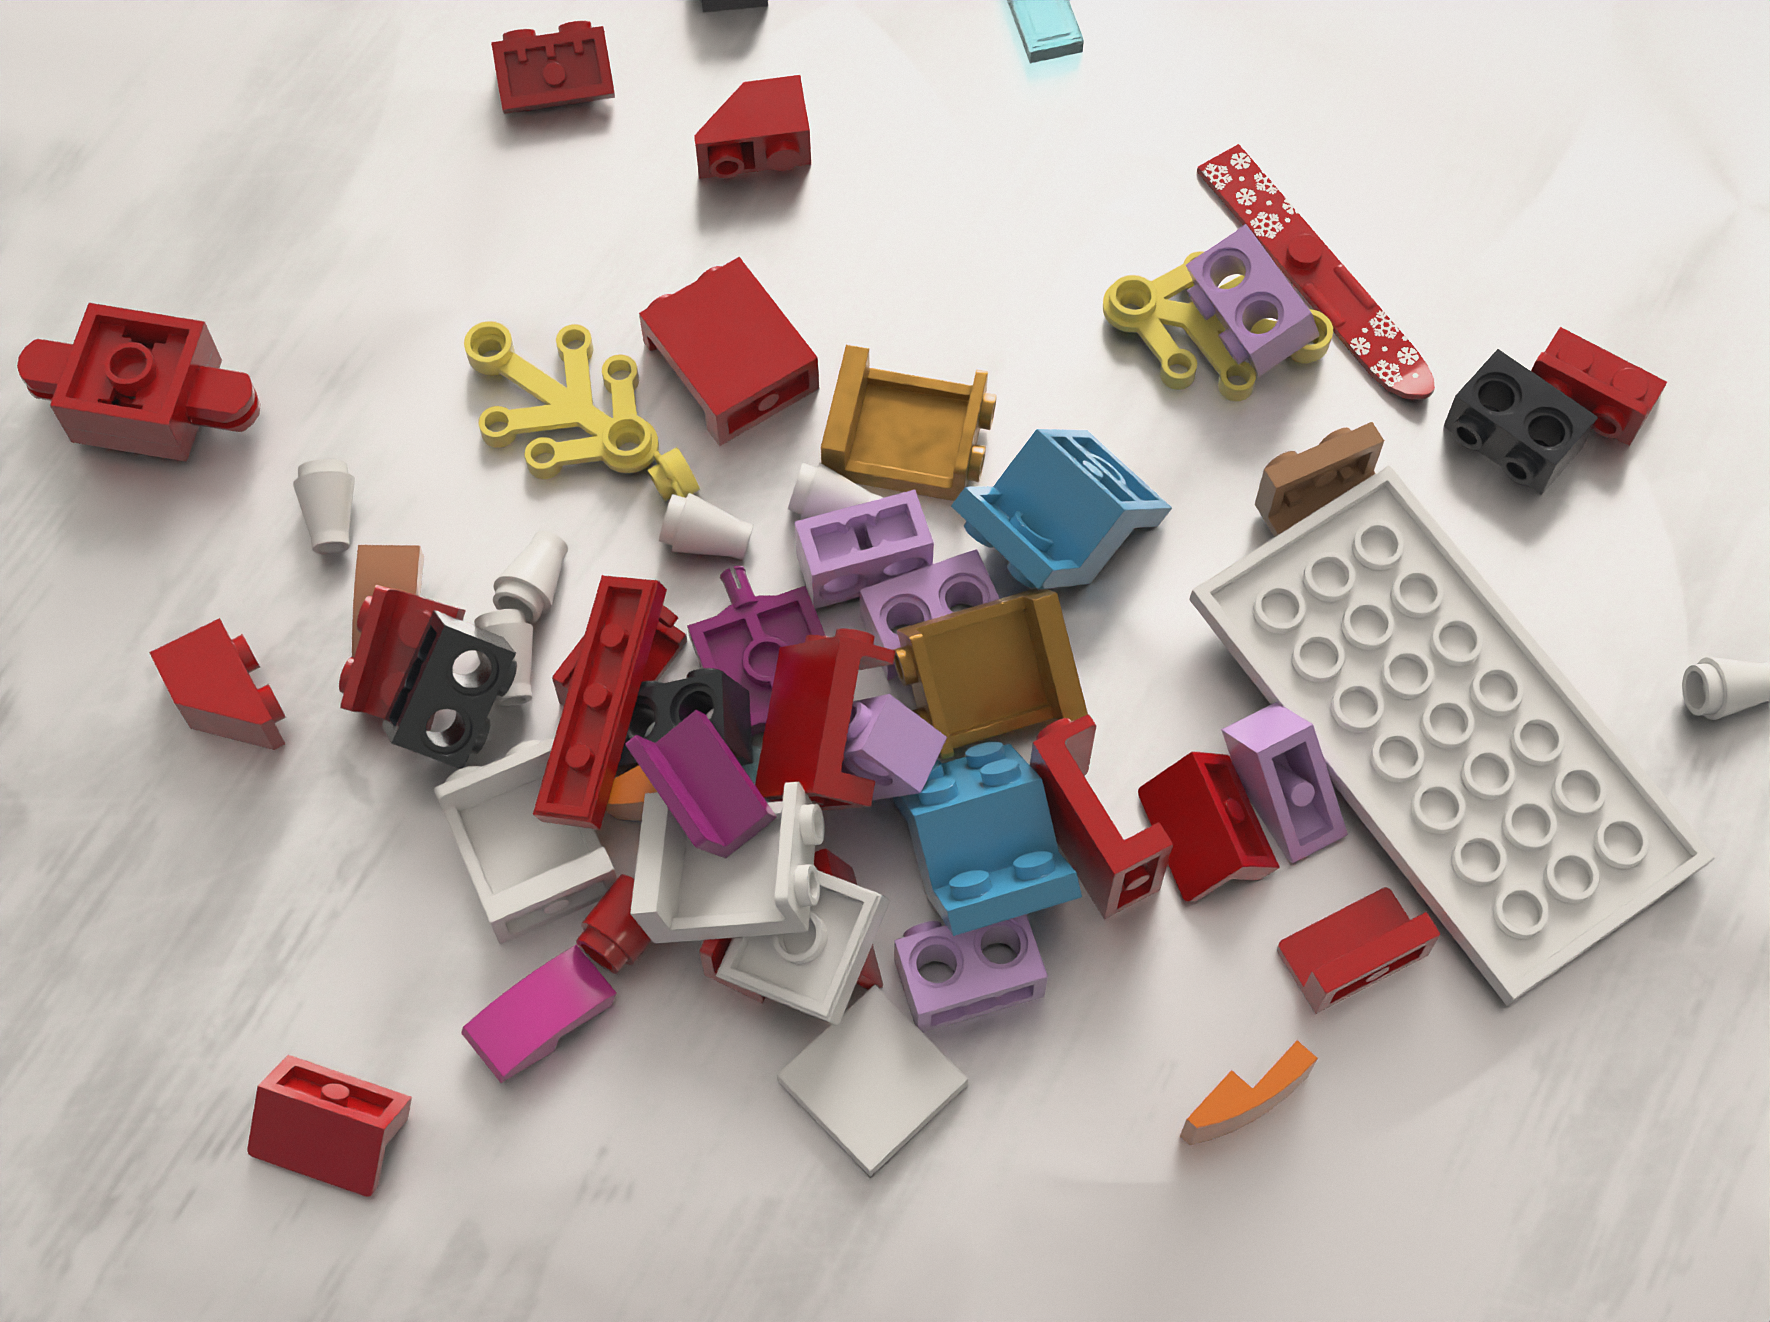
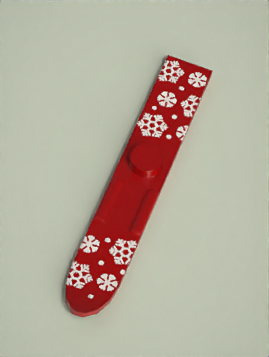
[1197,143,1435,400]

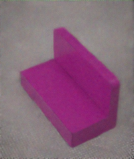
[625,710,777,858]

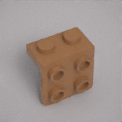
[1254,422,1385,537]

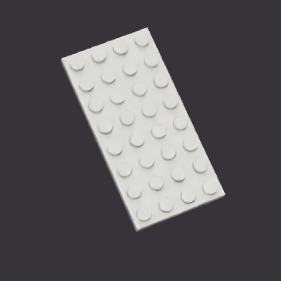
[1189,465,1716,1006]

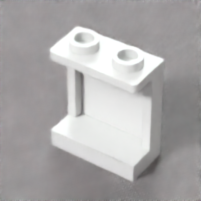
[434,738,617,944]
[630,782,824,944]

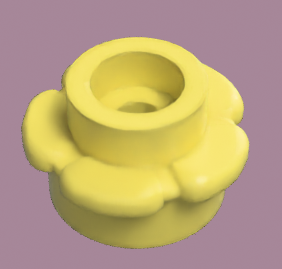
[647,447,700,502]

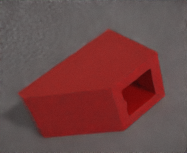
[694,75,812,179]
[149,618,286,750]

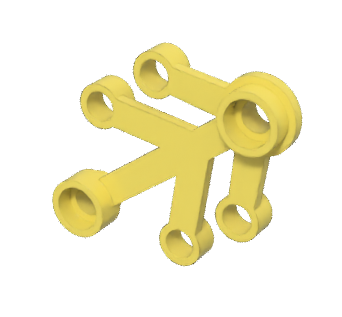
[1102,251,1333,401]
[464,321,659,479]

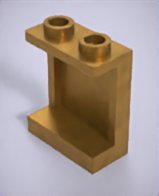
[820,344,997,501]
[893,588,1088,760]

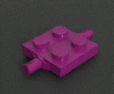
[687,566,826,736]

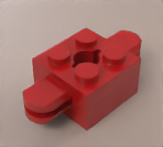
[17,303,261,462]

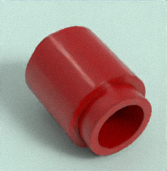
[576,874,652,974]

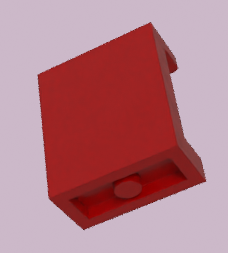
[639,256,820,447]
[755,628,895,811]
[1030,714,1173,920]

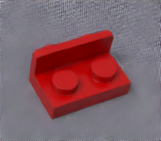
[491,20,615,114]
[1531,327,1667,446]
[339,585,466,731]

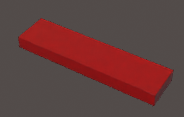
[533,575,667,830]

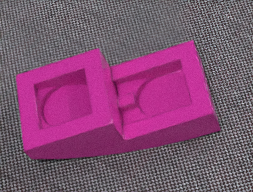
[461,944,617,1083]

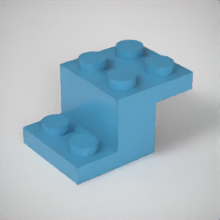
[951,429,1172,589]
[893,742,1082,936]

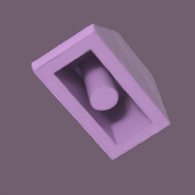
[1221,702,1348,863]

